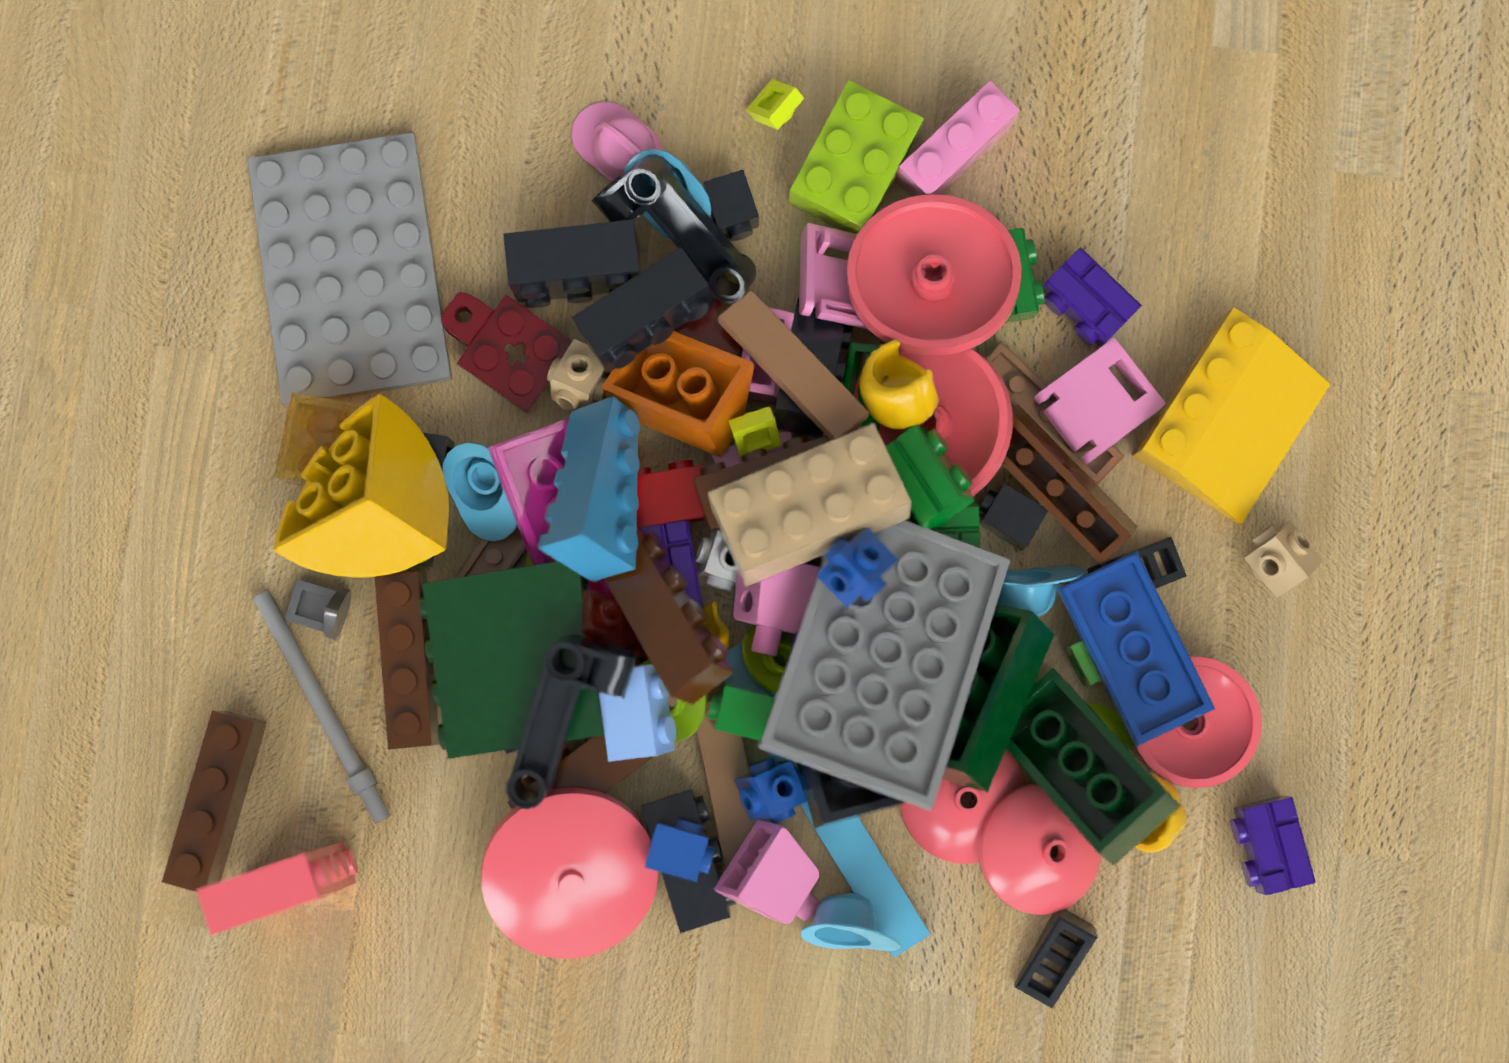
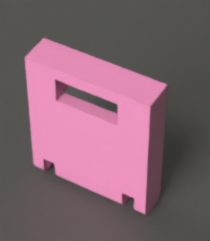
[799,223,867,328]
[1033,337,1167,466]

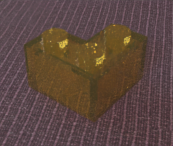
[274,392,362,486]

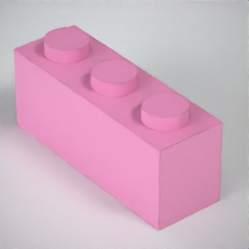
[895,80,1020,197]

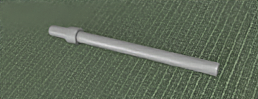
[253,591,390,824]

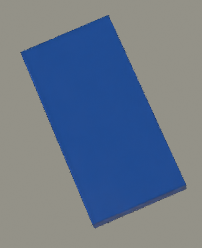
[1057,551,1215,747]

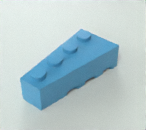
[538,396,640,582]

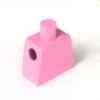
[733,563,820,656]
[714,819,819,925]

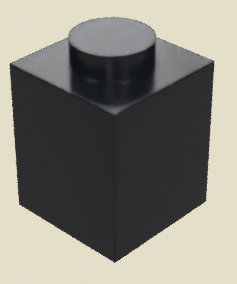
[703,169,759,241]
[979,483,1048,550]

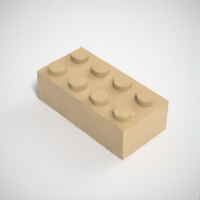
[708,423,911,587]

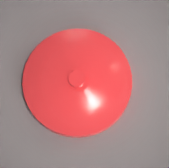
[847,194,1021,356]
[854,349,1013,496]
[481,787,658,959]

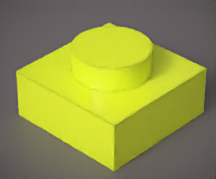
[746,79,804,130]
[728,406,782,460]

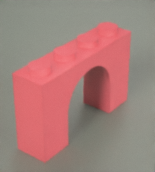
[196,842,358,936]

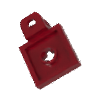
[441,292,572,414]

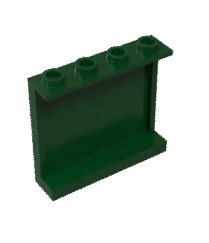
[419,561,605,759]

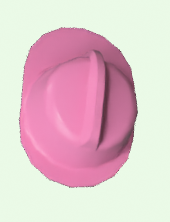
[571,102,663,182]

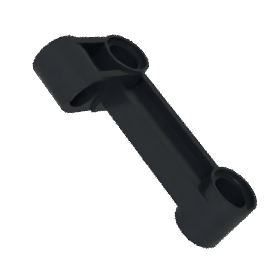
[591,155,757,304]
[506,634,637,809]

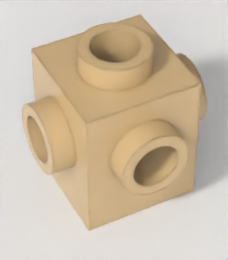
[547,339,611,412]
[1244,521,1323,598]

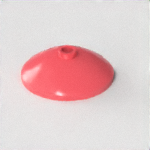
[1135,657,1262,788]
[900,750,1027,864]
[979,783,1102,915]

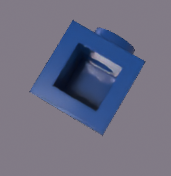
[645,819,715,882]

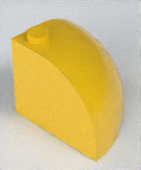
[273,394,449,577]

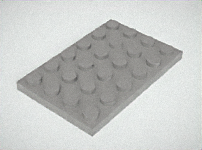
[247,132,453,407]
[758,520,1010,811]

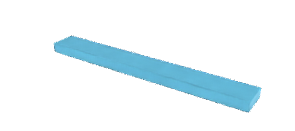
[724,642,931,957]

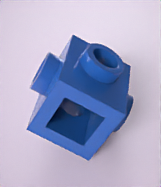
[816,527,899,608]
[734,757,808,823]

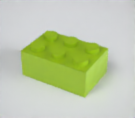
[789,80,924,234]

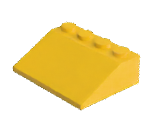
[1133,307,1330,525]

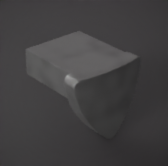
[284,579,351,640]

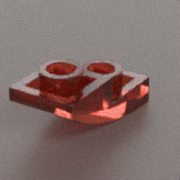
[581,589,649,666]

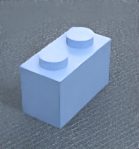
[599,664,677,761]

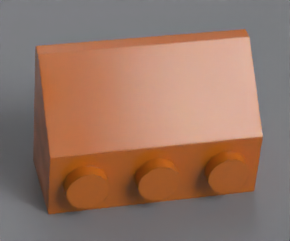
[601,331,754,458]

